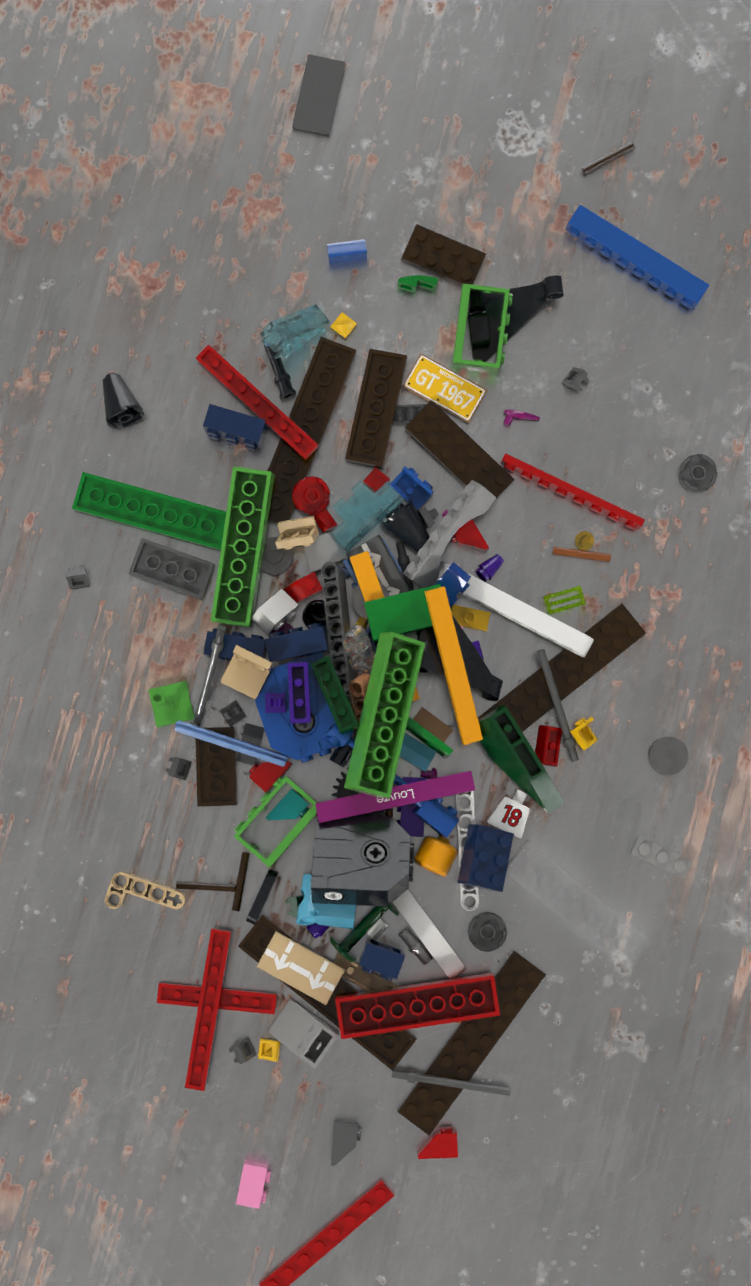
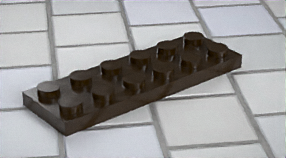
[345,349,408,468]
[404,400,515,501]

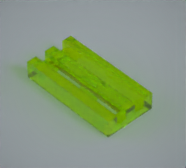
[543,585,586,615]

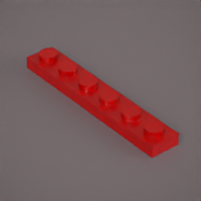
[157,982,277,1014]

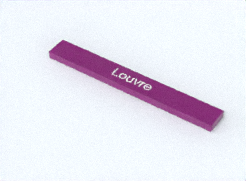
[315,771,475,823]

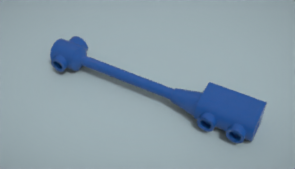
[325,722,459,838]

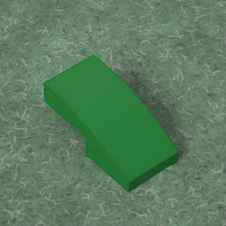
[397,275,439,293]

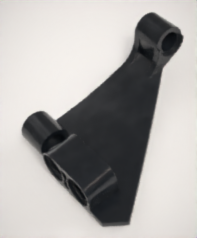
[468,275,564,362]
[417,615,503,701]

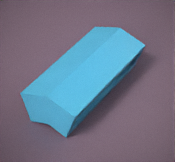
[399,733,436,771]

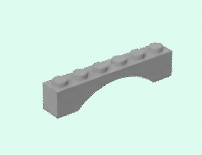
[403,480,496,588]

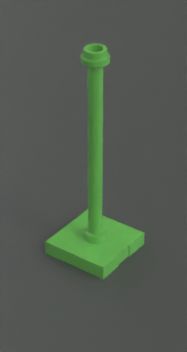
[148,681,195,728]

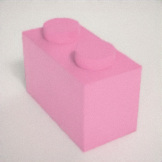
[236,1160,271,1209]

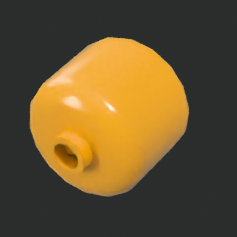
[414,835,458,877]

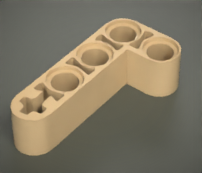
[105,871,187,909]

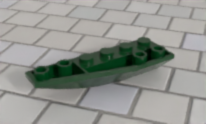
[478,705,565,814]

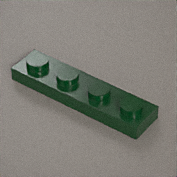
[311,656,360,735]

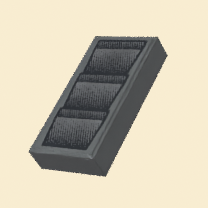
[393,404,427,425]

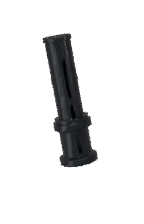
[264,341,296,399]

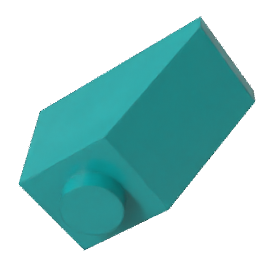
[265,788,309,821]

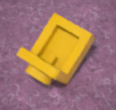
[570,716,598,751]

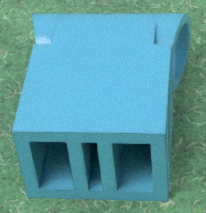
[296,874,357,929]

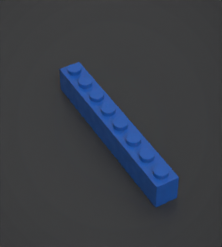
[566,204,709,309]

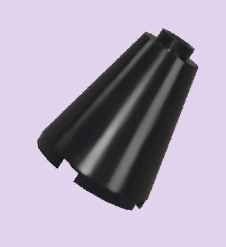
[103,373,144,429]
[380,499,430,553]

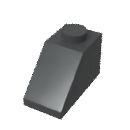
[331,1121,361,1166]

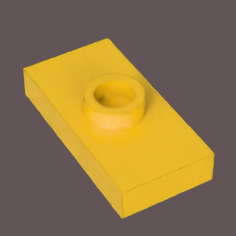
[451,605,491,632]

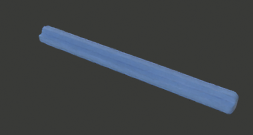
[175,720,287,766]

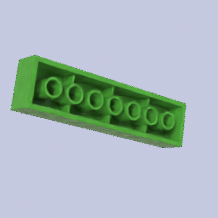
[210,466,275,627]
[344,632,425,798]

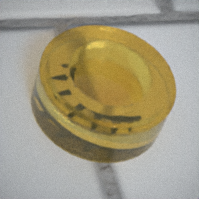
[574,531,594,551]

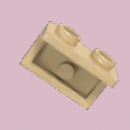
[275,516,319,550]

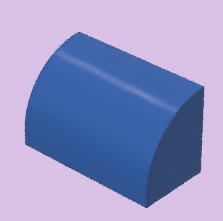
[327,239,367,264]

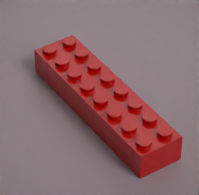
[335,973,500,1039]

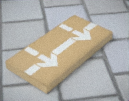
[257,931,345,1005]

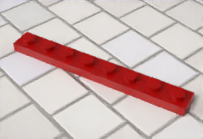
[196,344,319,460]
[501,453,645,530]
[185,928,232,1091]
[259,1179,394,1286]

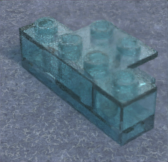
[260,304,330,359]
[331,481,404,552]

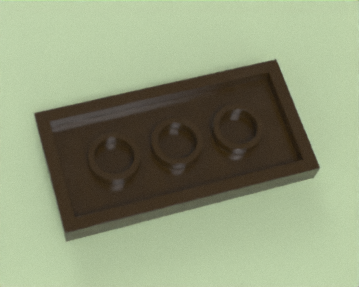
[401,224,486,286]
[195,727,237,807]

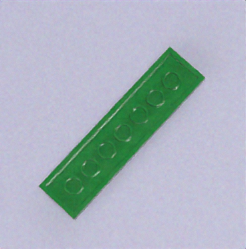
[72,472,226,551]

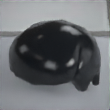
[302,600,326,627]

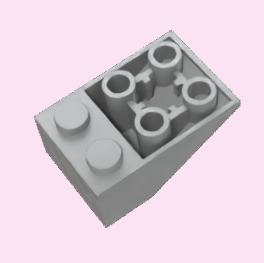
[268,998,339,1069]

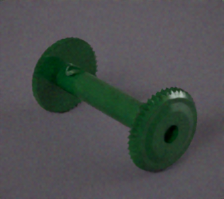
[330,903,399,962]

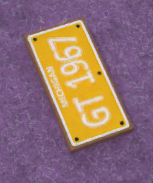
[402,353,487,424]

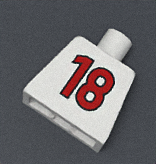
[486,789,530,839]

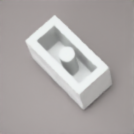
[252,589,298,635]

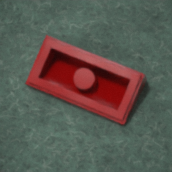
[535,725,562,767]

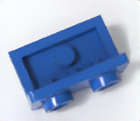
[389,466,434,511]

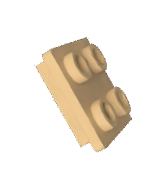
[221,645,274,699]

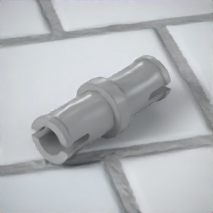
[398,927,433,965]

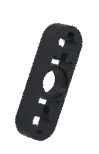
[246,869,278,925]

